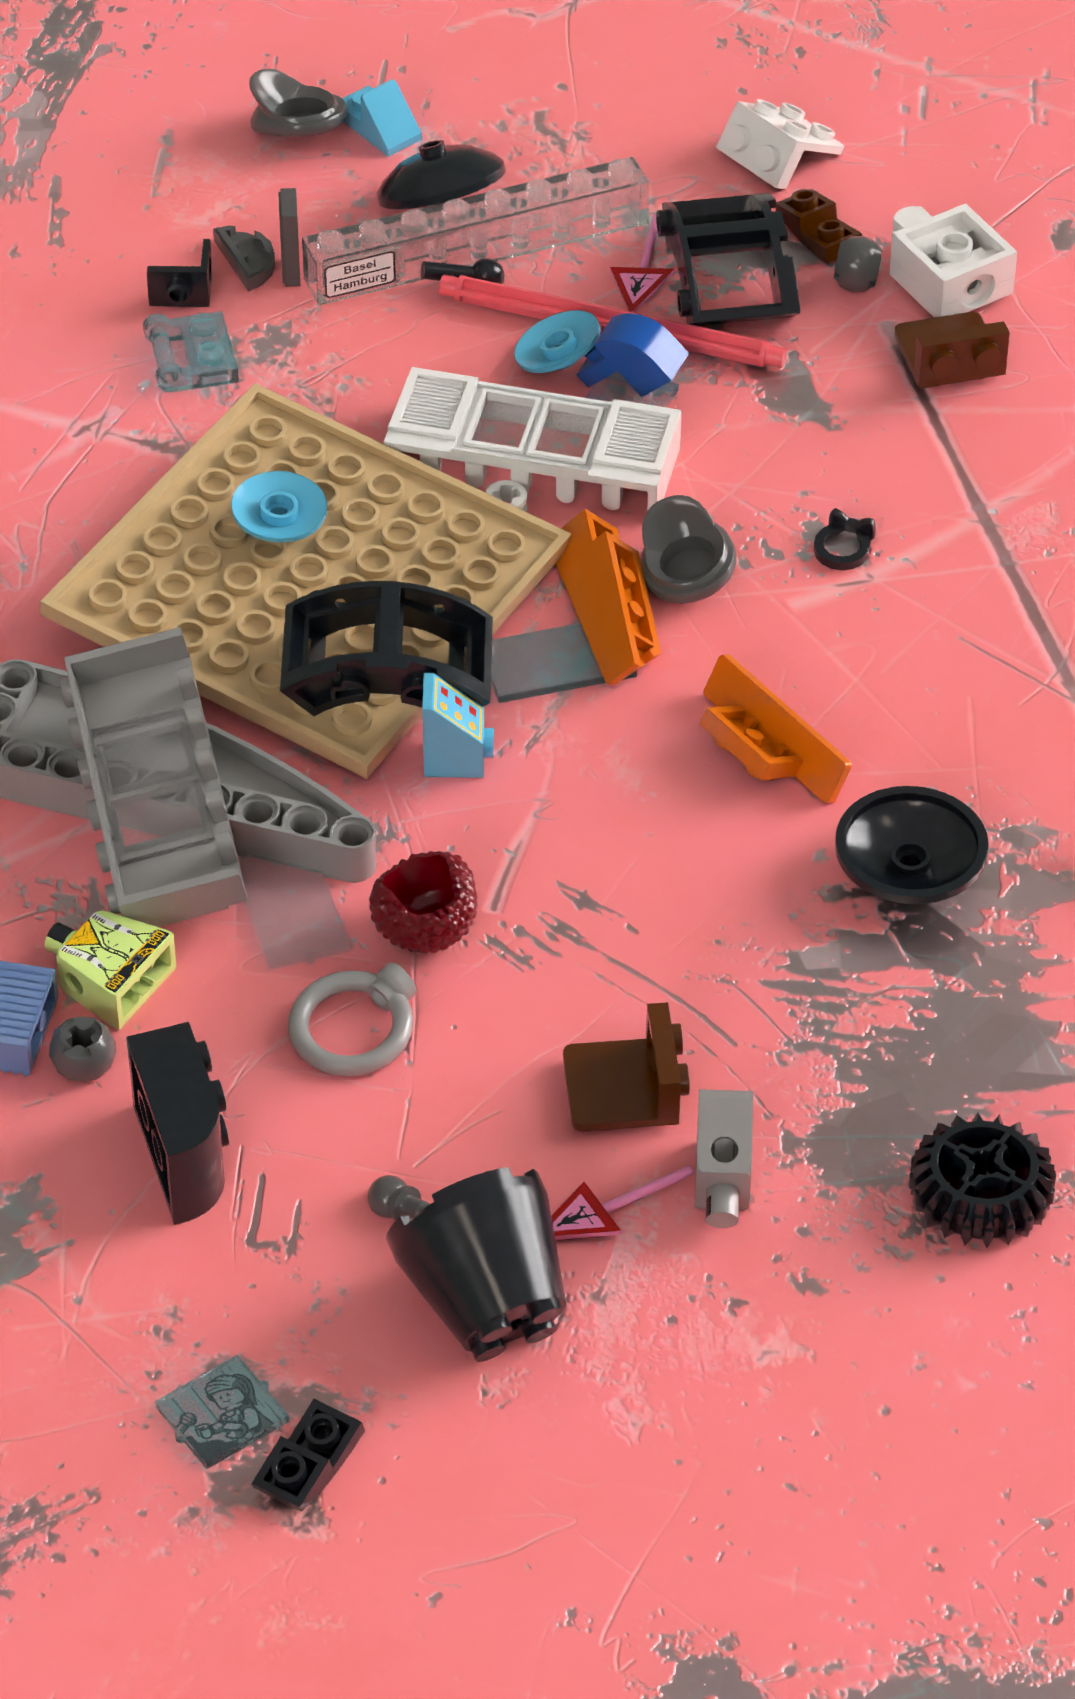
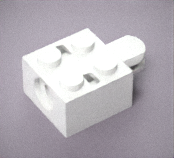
[889,203,1018,318]

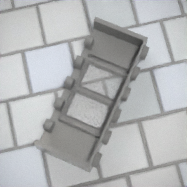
[60,627,248,927]

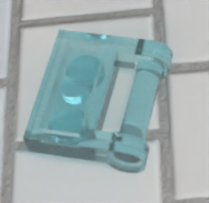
[143,311,239,392]

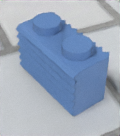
[0,960,59,1077]

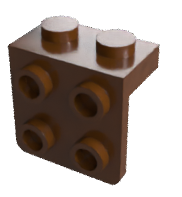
[894,312,1010,389]
[563,1002,690,1131]

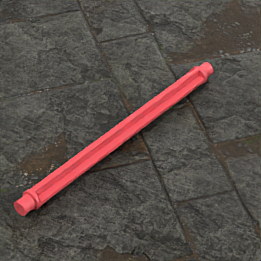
[439,275,787,368]

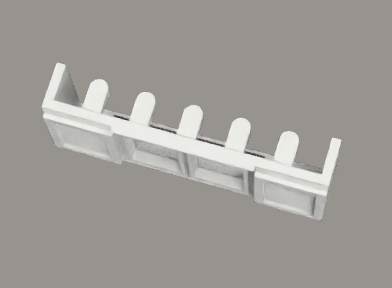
[383,367,681,511]

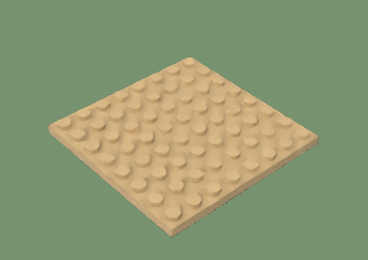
[40,383,572,779]

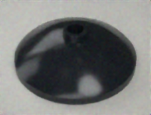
[377,140,506,209]
[835,786,989,904]

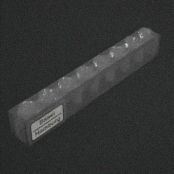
[302,157,650,305]

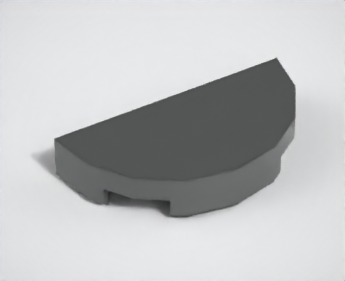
[213,226,275,292]

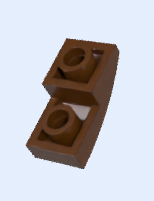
[776,189,862,264]

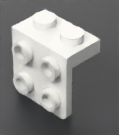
[716,99,845,189]

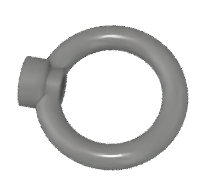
[288,962,417,1076]

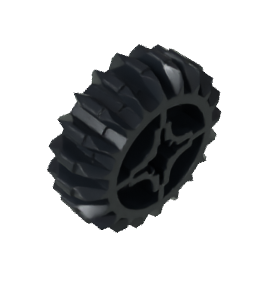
[909,1112,1056,1248]

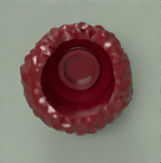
[369,851,478,954]

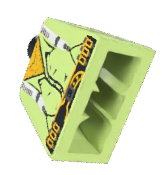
[45,910,176,1030]

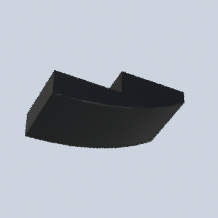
[252,1399,365,1512]

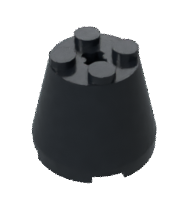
[386,1167,566,1362]

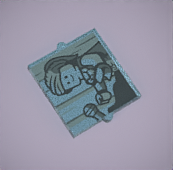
[155,1355,289,1469]

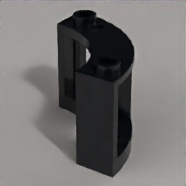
[656,193,800,326]
[280,581,493,716]

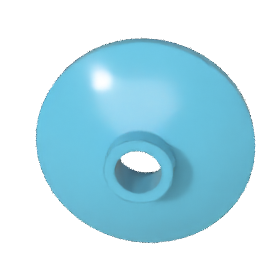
[514,310,601,373]
[231,471,327,543]

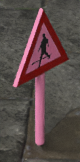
[610,213,675,313]
[551,1166,694,1240]

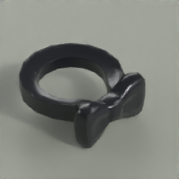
[814,508,876,570]

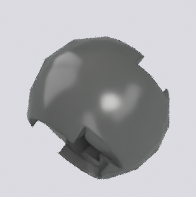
[834,236,882,292]
[49,1017,116,1082]

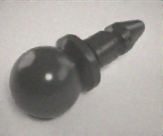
[367,1175,429,1221]

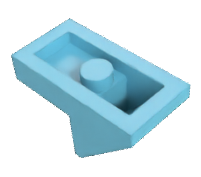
[342,80,422,157]

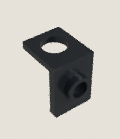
[147,239,212,307]

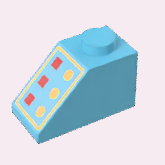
[422,673,494,778]

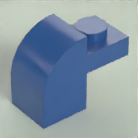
[576,313,689,397]

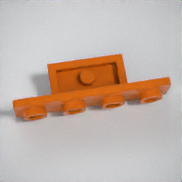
[700,654,852,803]

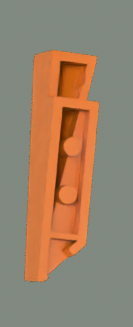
[556,509,661,685]

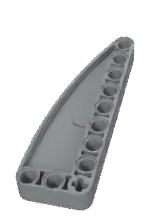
[0,659,377,883]

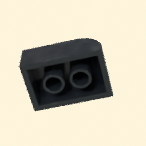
[126,1022,229,1225]

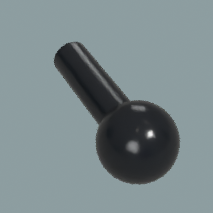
[420,258,505,284]

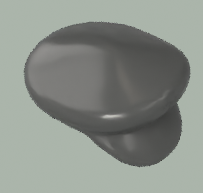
[249,69,348,137]
[640,495,737,604]

